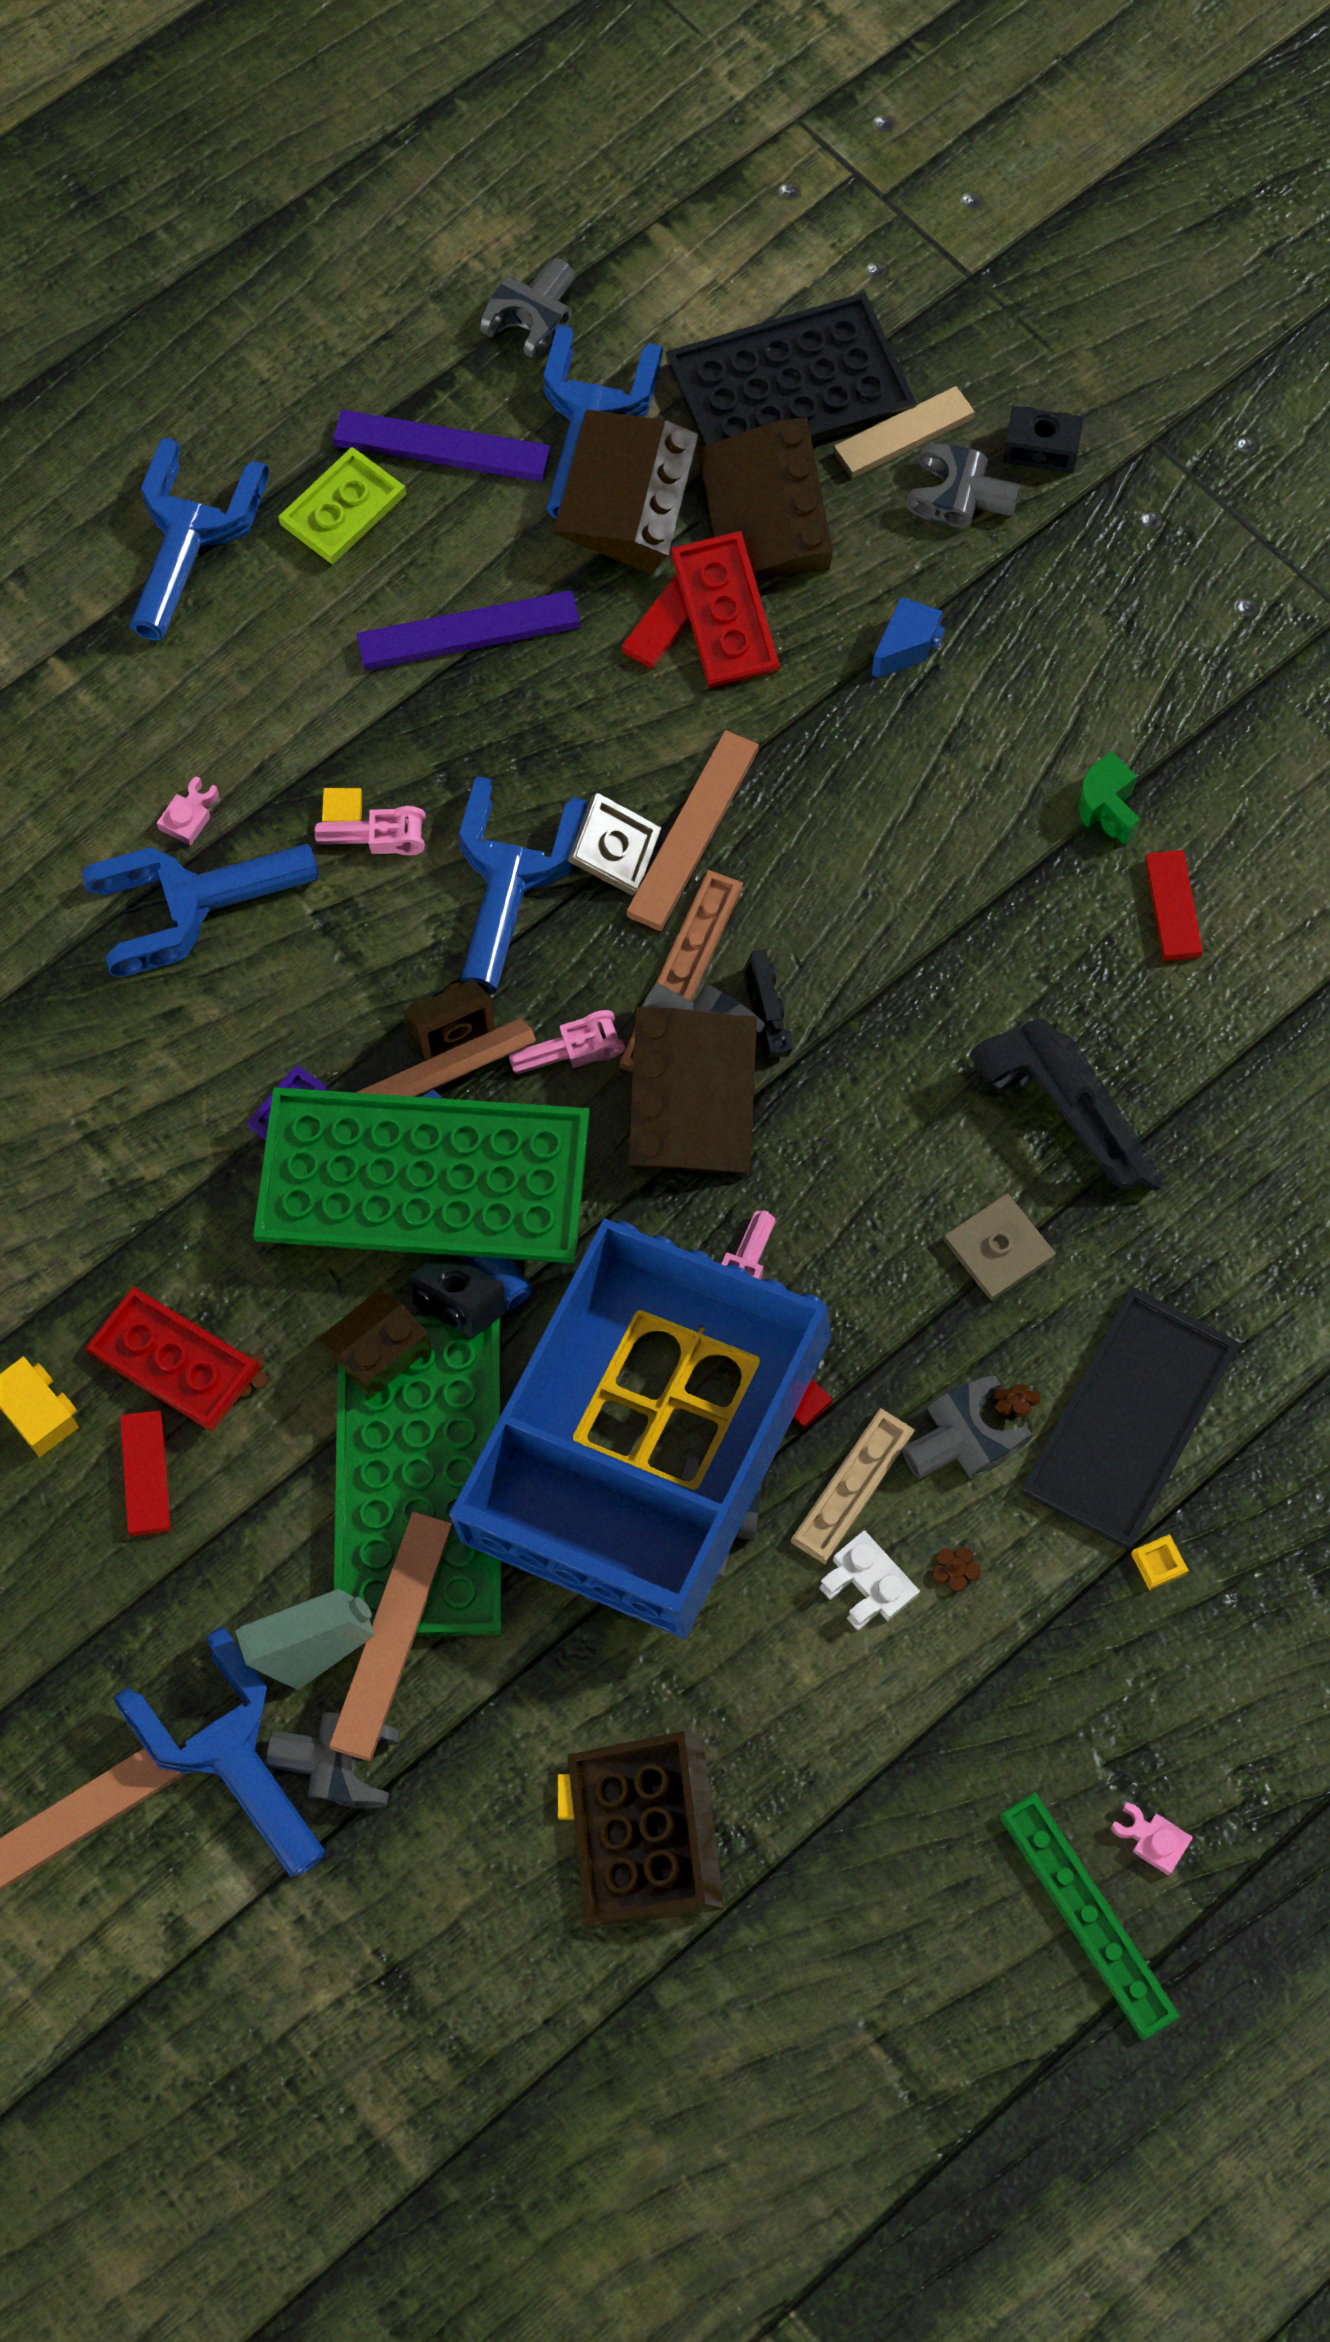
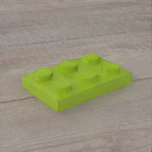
[278,447,406,565]

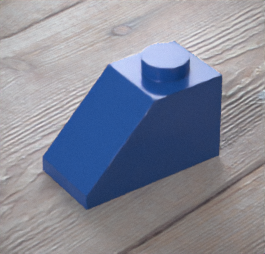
[872,597,945,677]

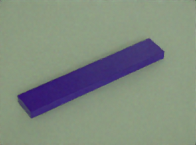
[333,409,551,482]
[356,590,580,671]

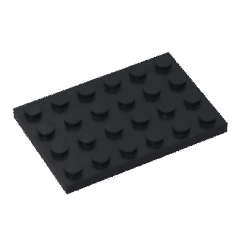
[666,292,916,447]

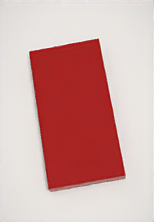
[670,531,780,688]
[84,1286,261,1432]

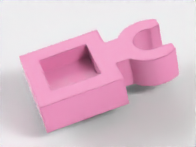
[157,776,219,846]
[1111,1803,1193,1876]

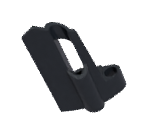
[970,1019,1164,1192]

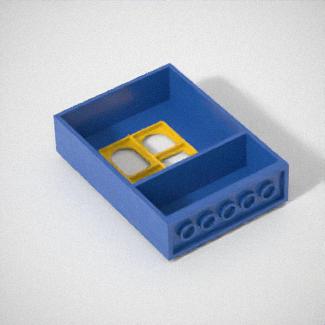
[449,1219,831,1640]

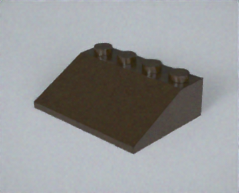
[552,409,698,574]
[698,417,833,581]
[629,1007,757,1174]
[568,1731,724,1927]

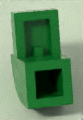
[1078,751,1141,846]

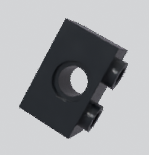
[1003,406,1084,474]
[411,1254,505,1339]

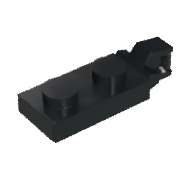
[743,950,793,1058]

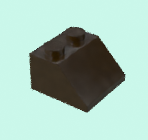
[403,979,495,1061]
[317,1289,432,1400]

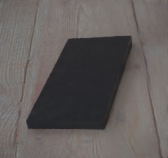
[1020,1287,1240,1552]

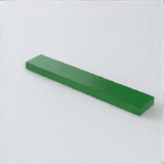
[999,1792,1181,2041]

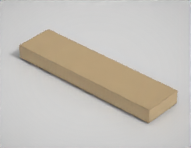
[833,386,975,479]
[791,1408,915,1565]

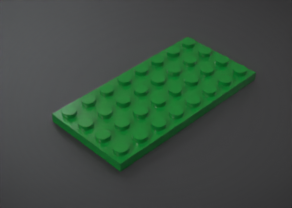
[253,1087,590,1264]
[334,1316,502,1637]

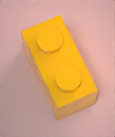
[0,1356,79,1458]

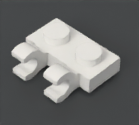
[819,1530,920,1631]

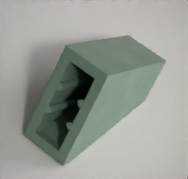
[235,1589,375,1690]

